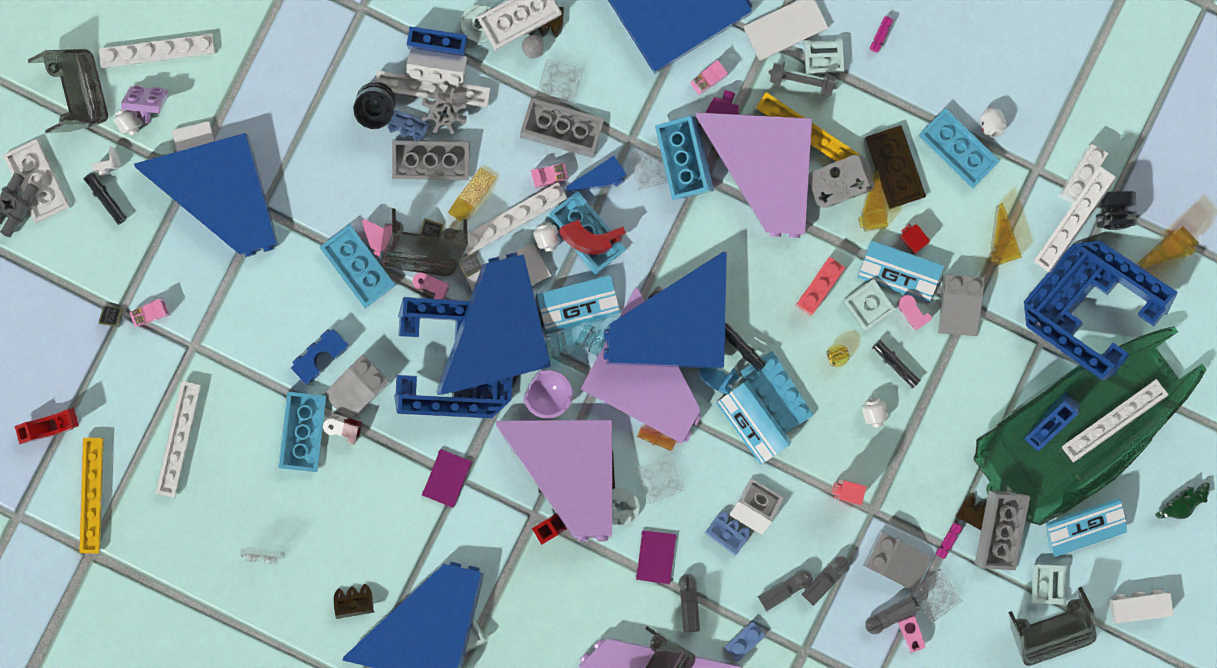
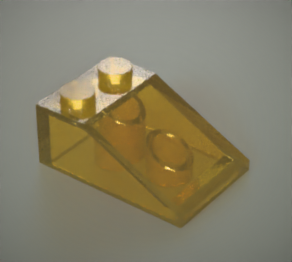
[1136,226,1199,269]

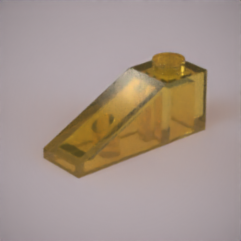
[447,167,496,225]
[858,170,889,232]
[990,203,1022,266]

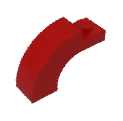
[559,220,626,254]
[14,408,79,445]
[532,513,567,545]

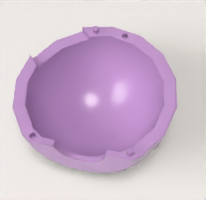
[524,370,573,419]

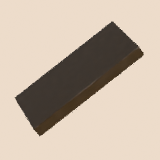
[865,125,926,210]

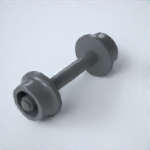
[768,62,837,97]

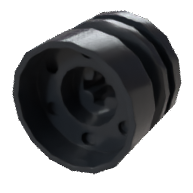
[353,81,396,129]
[1096,191,1138,230]

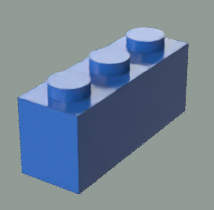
[407,26,468,56]

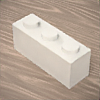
[406,48,467,86]
[1058,144,1108,204]
[1109,589,1174,624]

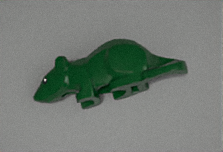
[1155,483,1210,519]

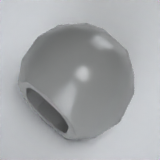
[522,35,543,59]

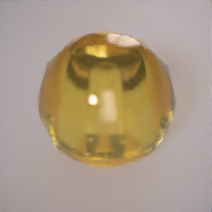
[826,344,850,368]

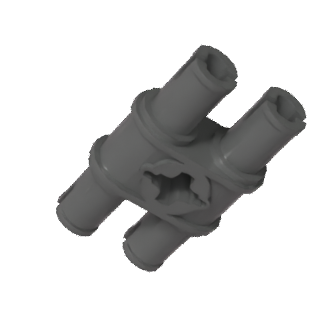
[0,173,39,237]

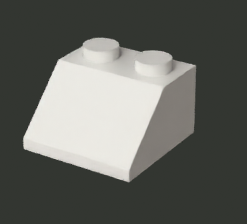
[729,478,784,535]

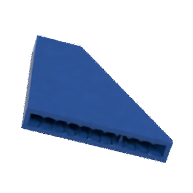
[608,0,753,75]
[134,133,279,257]
[436,252,551,395]
[603,252,727,369]
[342,561,484,668]

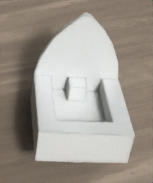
[91,146,121,176]

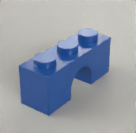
[291,329,351,385]

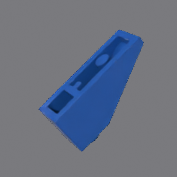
[566,156,627,192]
[1024,392,1080,451]

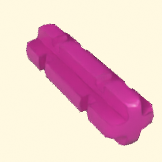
[870,16,893,53]
[936,523,963,559]

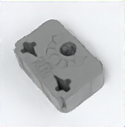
[808,155,874,208]

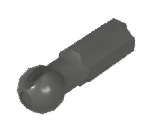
[801,556,850,606]
[757,569,813,611]
[678,574,700,633]
[865,594,920,635]

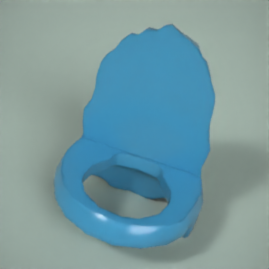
[699,368,739,394]

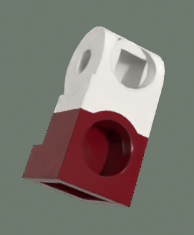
[323,414,363,444]

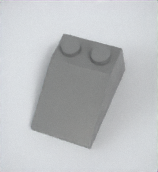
[938,275,984,336]
[323,354,391,419]
[863,531,932,592]

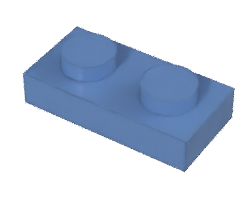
[724,621,766,662]

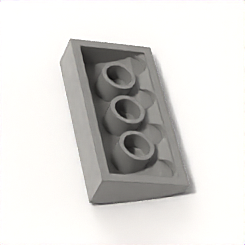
[520,98,604,158]
[392,139,470,180]
[975,490,1030,570]

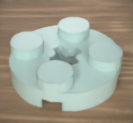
[461,5,492,44]
[612,488,640,526]

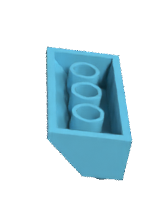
[655,116,714,200]

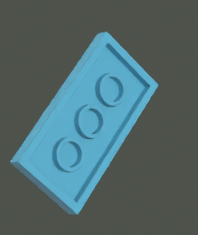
[918,108,1000,189]
[319,224,396,309]
[740,351,814,433]

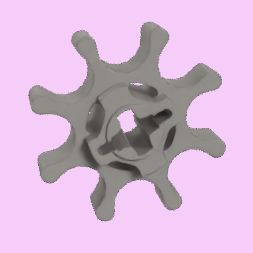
[422,88,467,134]

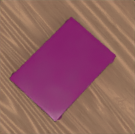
[422,449,472,508]
[636,530,677,584]

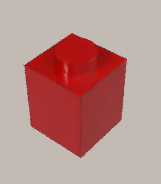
[899,223,930,255]

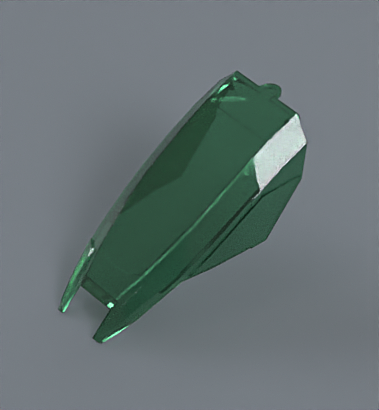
[974,326,1207,526]

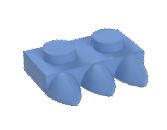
[387,110,430,142]
[705,512,749,556]

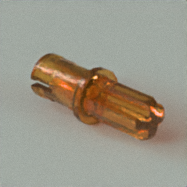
[637,426,676,451]

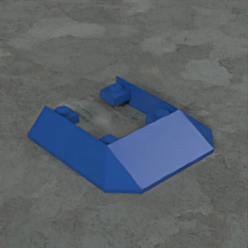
[1024,240,1178,381]
[394,297,513,418]

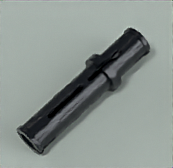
[83,172,128,225]
[725,323,767,372]
[872,340,921,389]

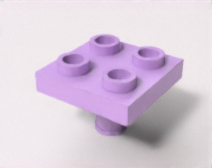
[121,85,168,123]

